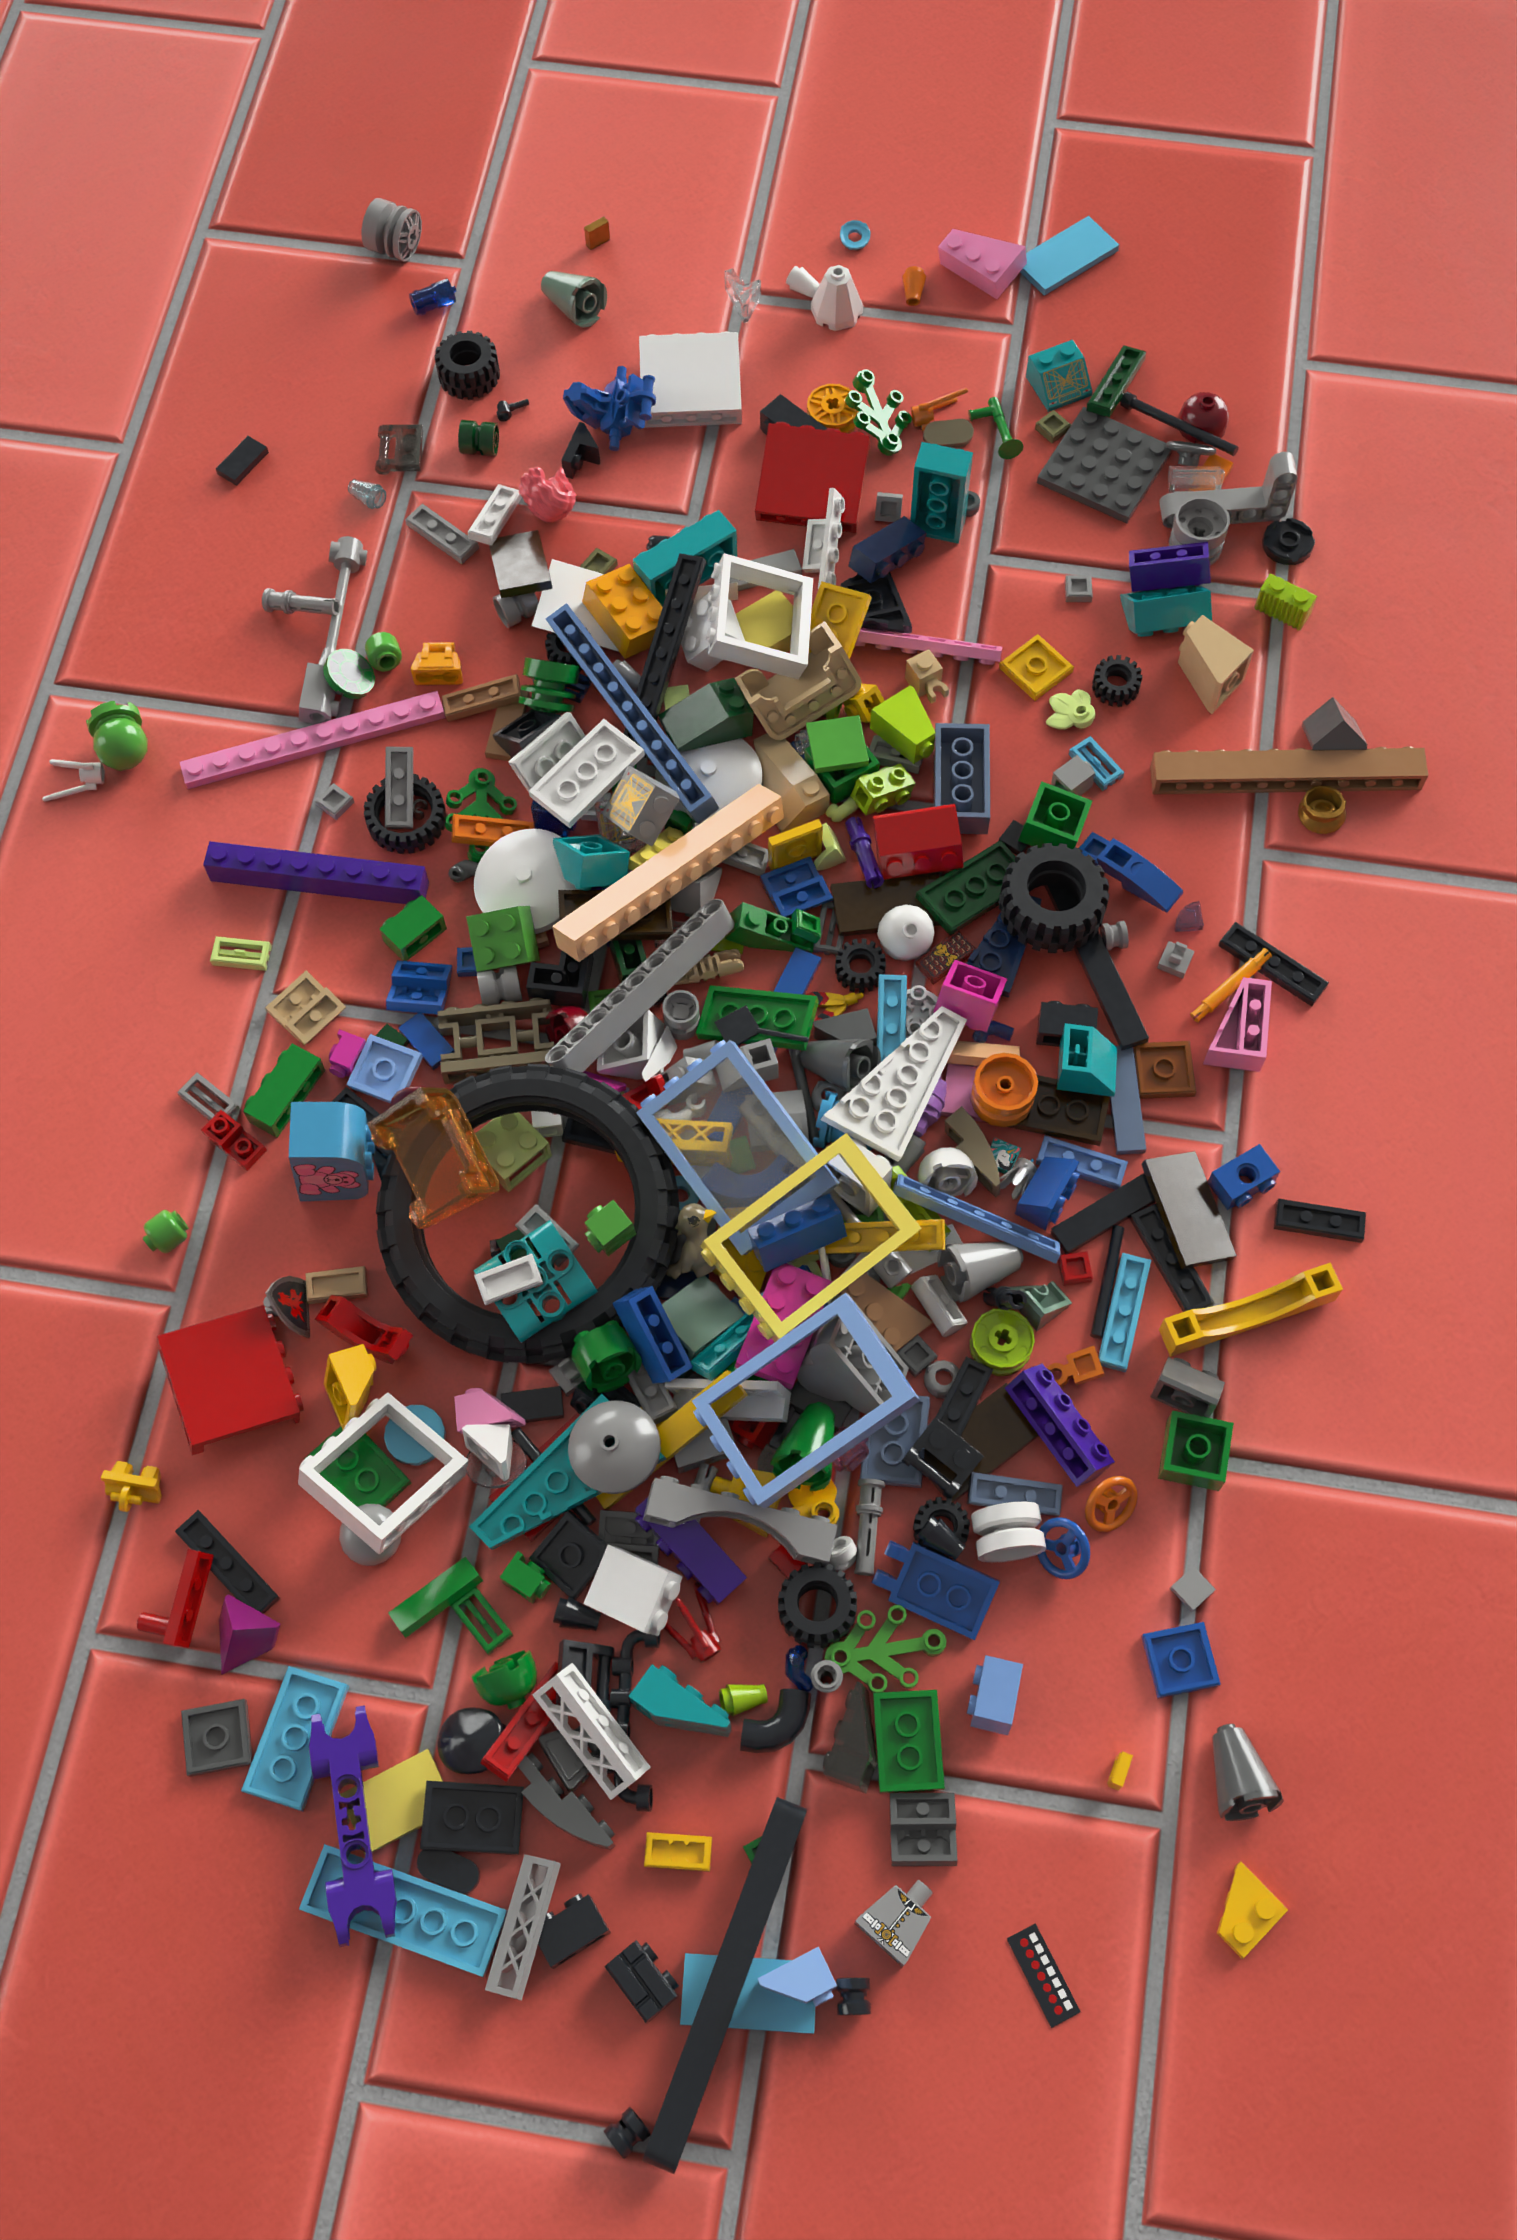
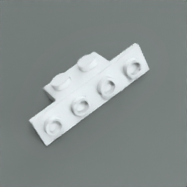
[802,488,845,589]

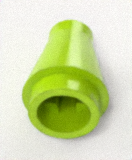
[719,1684,768,1717]

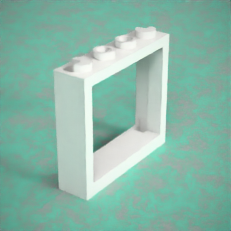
[706,553,813,679]
[298,1392,469,1555]

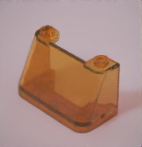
[367,1087,500,1229]

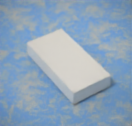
[474,1254,543,1305]

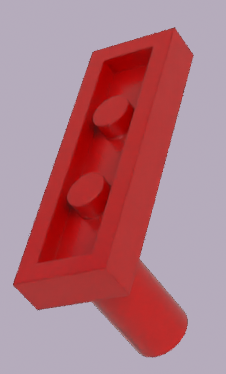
[137,1549,214,1648]

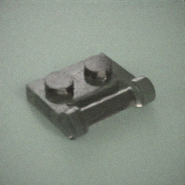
[375,424,423,475]

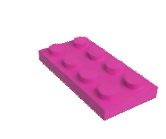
[734,1263,833,1390]

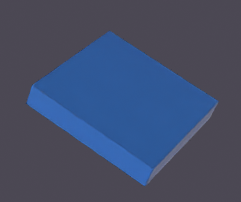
[1141,1622,1221,1699]

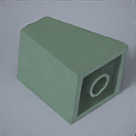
[662,1276,744,1379]

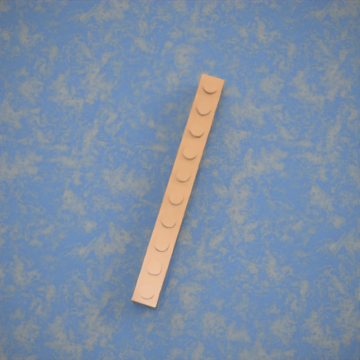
[552,784,784,962]

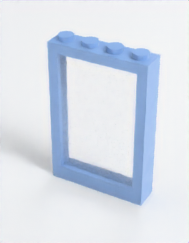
[636,1040,840,1255]

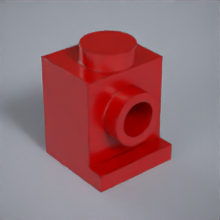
[730,1420,781,1450]

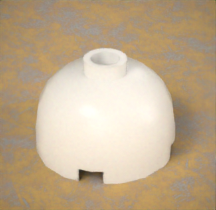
[877,905,934,961]
[917,1147,978,1197]

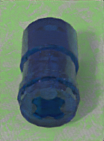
[409,278,457,315]

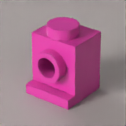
[329,1029,366,1078]

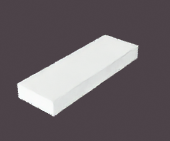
[468,484,522,546]

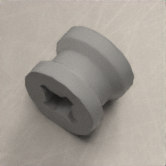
[1100,921,1129,951]

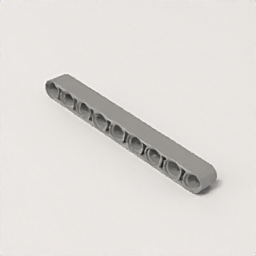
[545,899,735,1072]

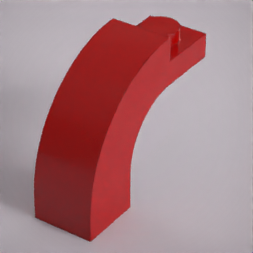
[315,1295,413,1364]

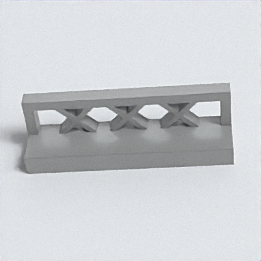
[485,1854,561,2001]

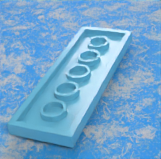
[299,1844,508,1978]

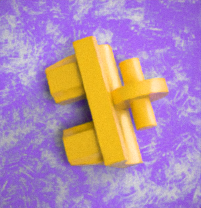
[101,1461,162,1512]

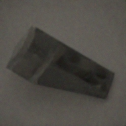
[823,1682,877,1794]

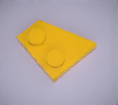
[1217,1862,1288,1959]

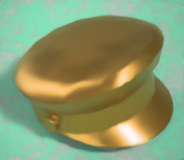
[1298,786,1346,834]

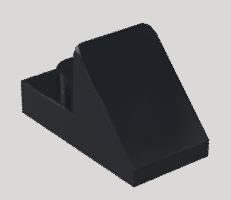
[561,422,600,479]

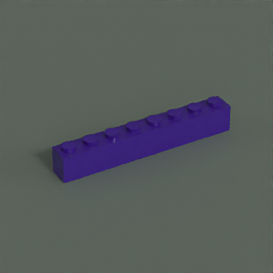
[203,841,429,904]

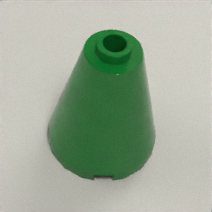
[770,1402,835,1491]

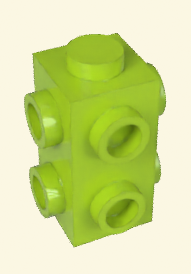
[851,763,915,816]

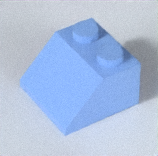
[757,1946,837,2007]

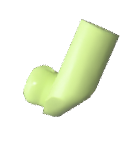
[826,797,859,822]

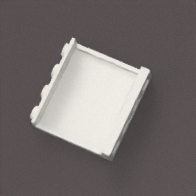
[639,331,742,428]

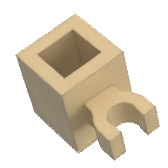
[905,649,949,704]

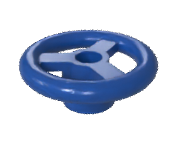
[1037,1517,1090,1579]

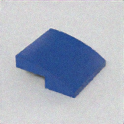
[760,856,833,918]
[386,960,452,1014]

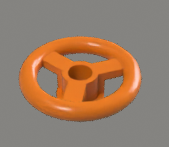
[1085,1476,1138,1532]

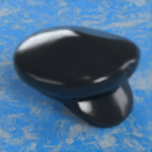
[437,1707,506,1774]

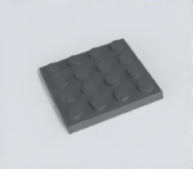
[1037,407,1172,523]

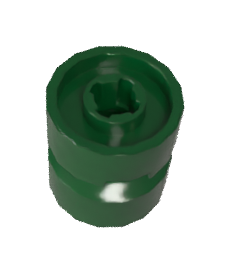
[458,420,499,456]

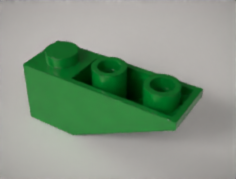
[725,902,814,954]

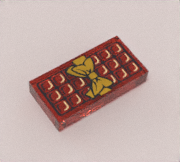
[915,931,976,985]

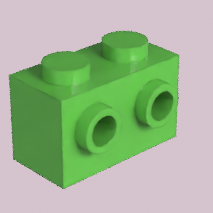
[584,1199,636,1256]

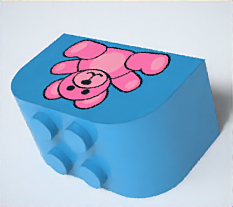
[289,1102,375,1202]

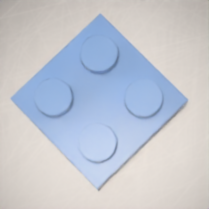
[346,1034,423,1103]

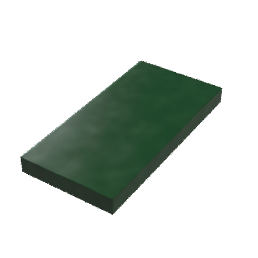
[915,840,1016,936]

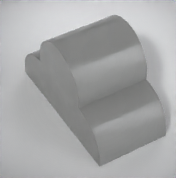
[797,1294,909,1414]

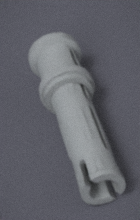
[262,588,341,616]
[854,1479,885,1576]

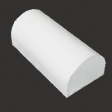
[911,1275,968,1337]

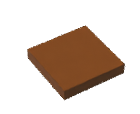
[1133,1041,1196,1099]

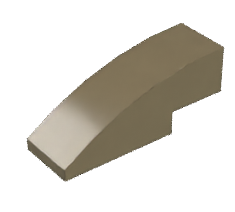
[945,1106,1000,1197]

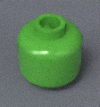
[365,632,402,672]
[143,1210,189,1253]

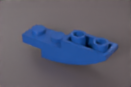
[1078,832,1183,913]

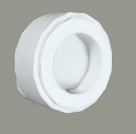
[830,1536,857,1571]

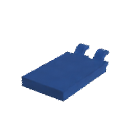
[872,1540,1000,1640]

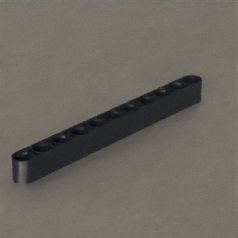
[642,1797,808,2174]

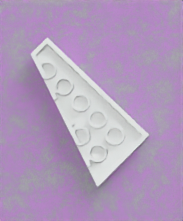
[821,1006,967,1162]

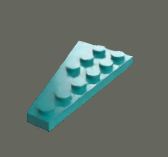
[469,1394,667,1550]

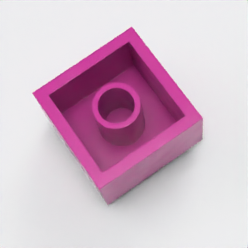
[933,960,1007,1032]

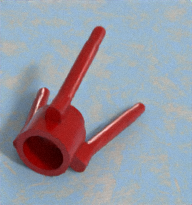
[664,1583,722,1663]

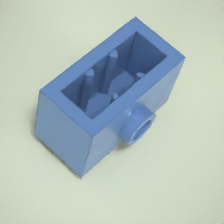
[967,1655,1023,1736]

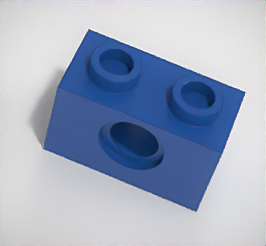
[1208,1144,1280,1210]

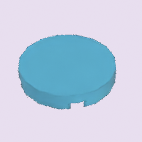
[384,1405,446,1466]

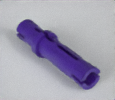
[845,817,884,888]

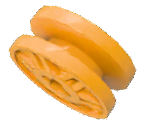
[807,384,858,433]

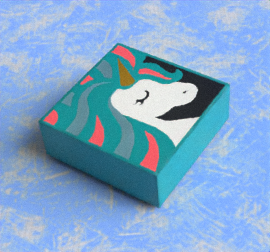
[990,1137,1021,1174]

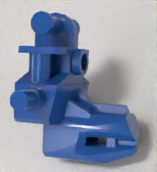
[563,366,656,451]

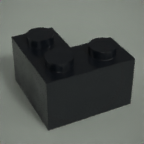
[526,951,594,1008]

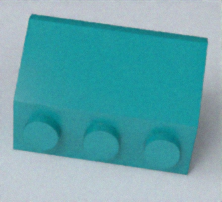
[1120,585,1212,637]

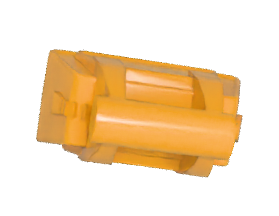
[411,642,463,685]

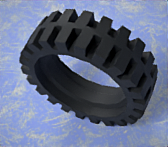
[364,774,446,854]

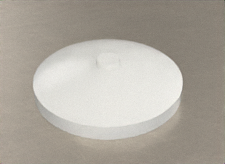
[655,739,762,825]
[474,829,579,934]

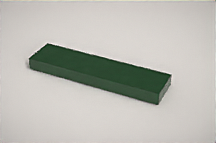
[1086,345,1146,417]

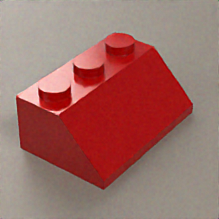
[873,804,964,880]

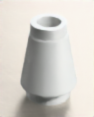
[786,266,820,298]

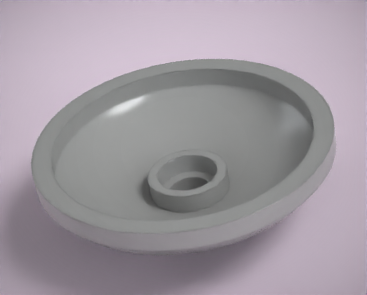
[568,1401,661,1494]

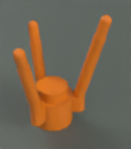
[911,388,968,432]

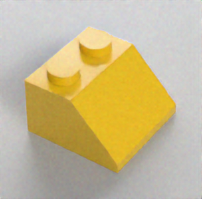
[323,1344,376,1429]

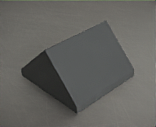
[1302,697,1368,750]

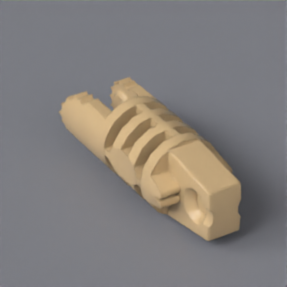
[675,949,744,985]

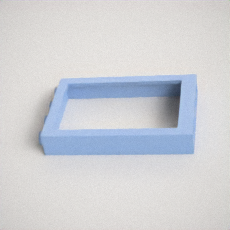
[692,1293,920,1508]

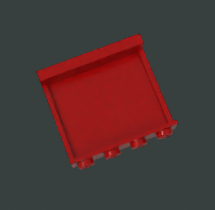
[755,422,870,533]
[157,1305,304,1456]

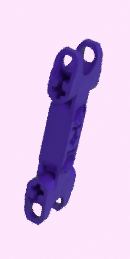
[309,1705,397,1947]

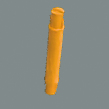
[1190,948,1272,1022]

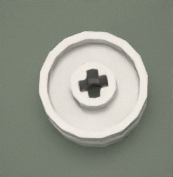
[971,1502,1046,1562]

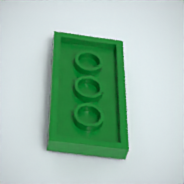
[696,985,819,1051]

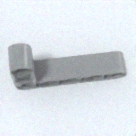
[1159,452,1298,528]

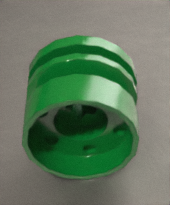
[518,657,580,714]

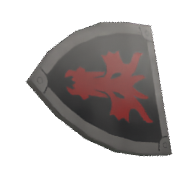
[263,1276,310,1338]

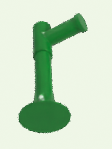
[968,397,1024,459]

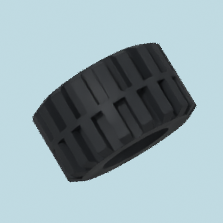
[435,331,500,400]
[778,1562,857,1648]

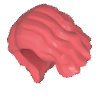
[519,467,576,523]

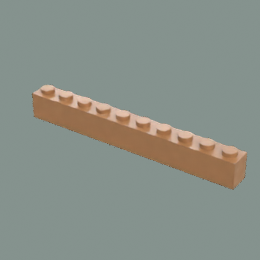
[1150,746,1428,794]

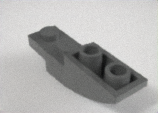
[518,1752,615,1850]

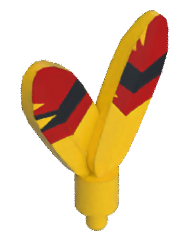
[805,992,864,1021]

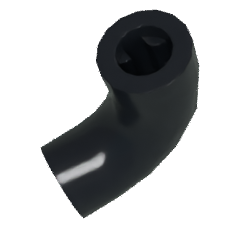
[740,1689,812,1753]

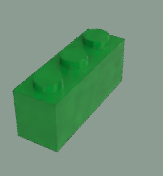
[243,1043,325,1138]

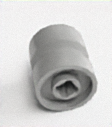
[493,593,539,628]
[477,965,523,1006]
[662,990,700,1040]

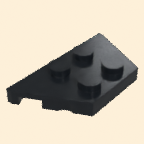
[841,572,912,634]

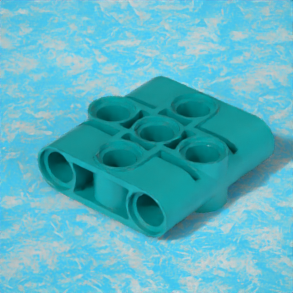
[473,1220,598,1343]

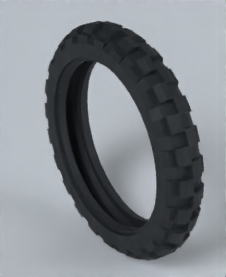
[376,1064,680,1364]

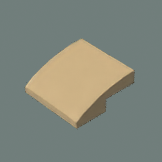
[265,970,346,1045]

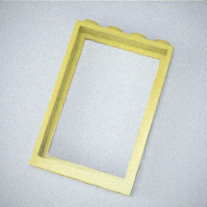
[700,1133,922,1342]

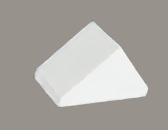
[462,1424,513,1482]

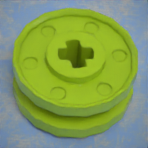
[969,1309,1035,1376]

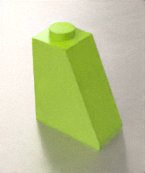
[870,685,936,764]

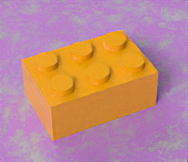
[582,564,663,659]

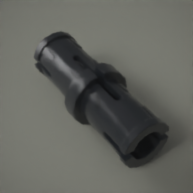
[983,1286,1027,1310]

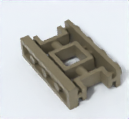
[437,998,555,1084]

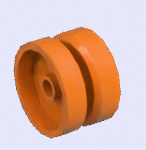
[970,1052,1038,1127]

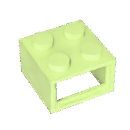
[467,1112,552,1192]

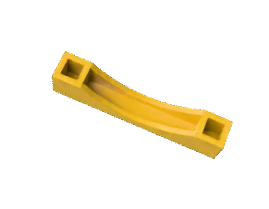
[1159,1262,1343,1357]

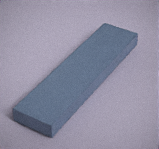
[1109,1046,1146,1155]

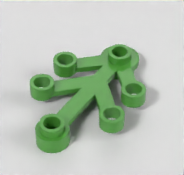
[825,1605,946,1693]

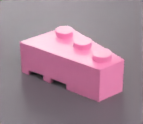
[938,229,1027,299]
[1203,977,1272,1072]

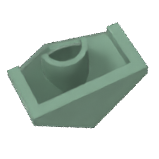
[1010,1281,1072,1331]

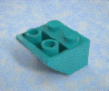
[1057,1023,1117,1097]

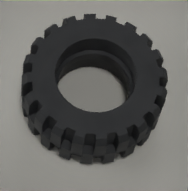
[999,843,1109,953]

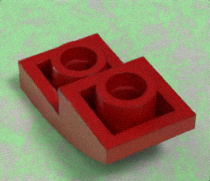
[201,1110,267,1171]

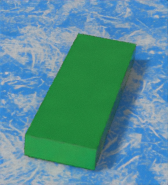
[388,1556,483,1638]

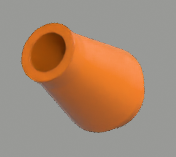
[902,266,926,306]

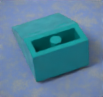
[629,1664,732,1737]

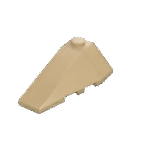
[754,733,830,833]

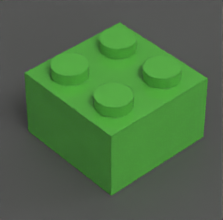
[466,906,540,972]

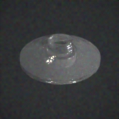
[466,1440,527,1489]

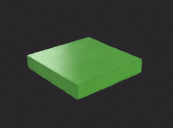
[806,715,869,774]

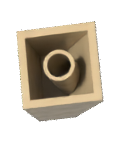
[1178,615,1254,714]

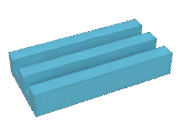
[1069,736,1125,791]

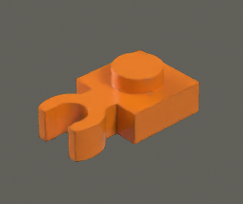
[1047,1346,1105,1387]

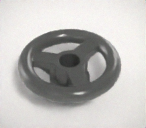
[1166,441,1216,467]

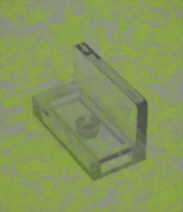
[1168,466,1225,493]

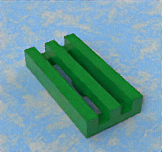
[450,1587,513,1655]

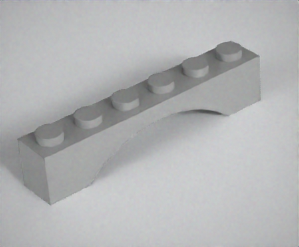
[643,1476,837,1567]

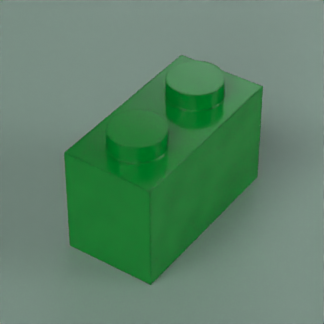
[379,895,447,961]

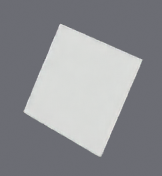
[532,559,619,651]

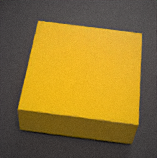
[1107,1751,1133,1791]

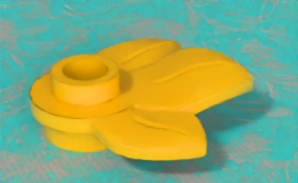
[788,1480,839,1524]

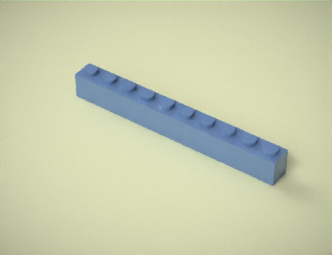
[546,603,719,824]

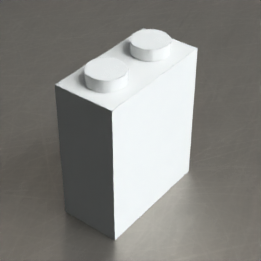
[583,1544,683,1636]

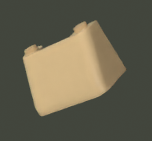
[735,621,862,740]

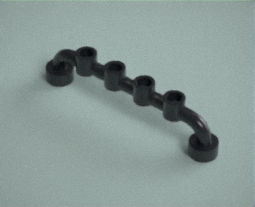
[607,1630,661,1812]

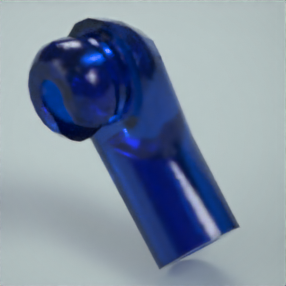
[972,1020,1015,1043]

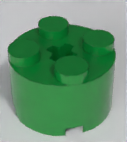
[571,1320,642,1393]

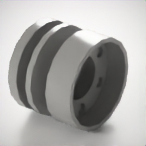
[361,198,422,262]
[1169,497,1230,566]

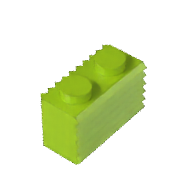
[1255,573,1317,631]

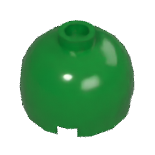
[471,1650,537,1709]

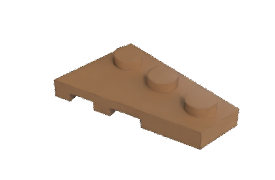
[838,1273,933,1352]

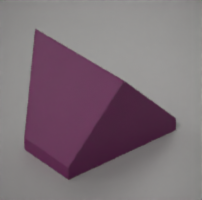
[219,1594,281,1675]

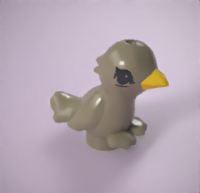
[666,1203,717,1279]

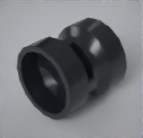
[836,1978,871,2015]
[603,2107,651,2159]

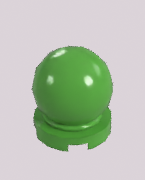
[86,701,148,771]

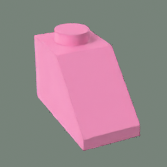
[454,1388,526,1434]

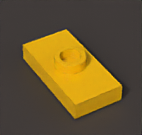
[644,1832,712,1872]

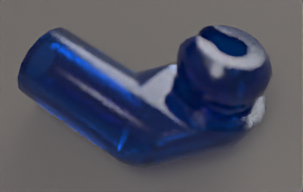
[785,1645,814,1692]

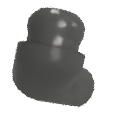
[448,860,479,882]

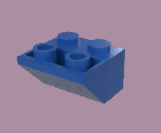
[1015,1157,1080,1231]

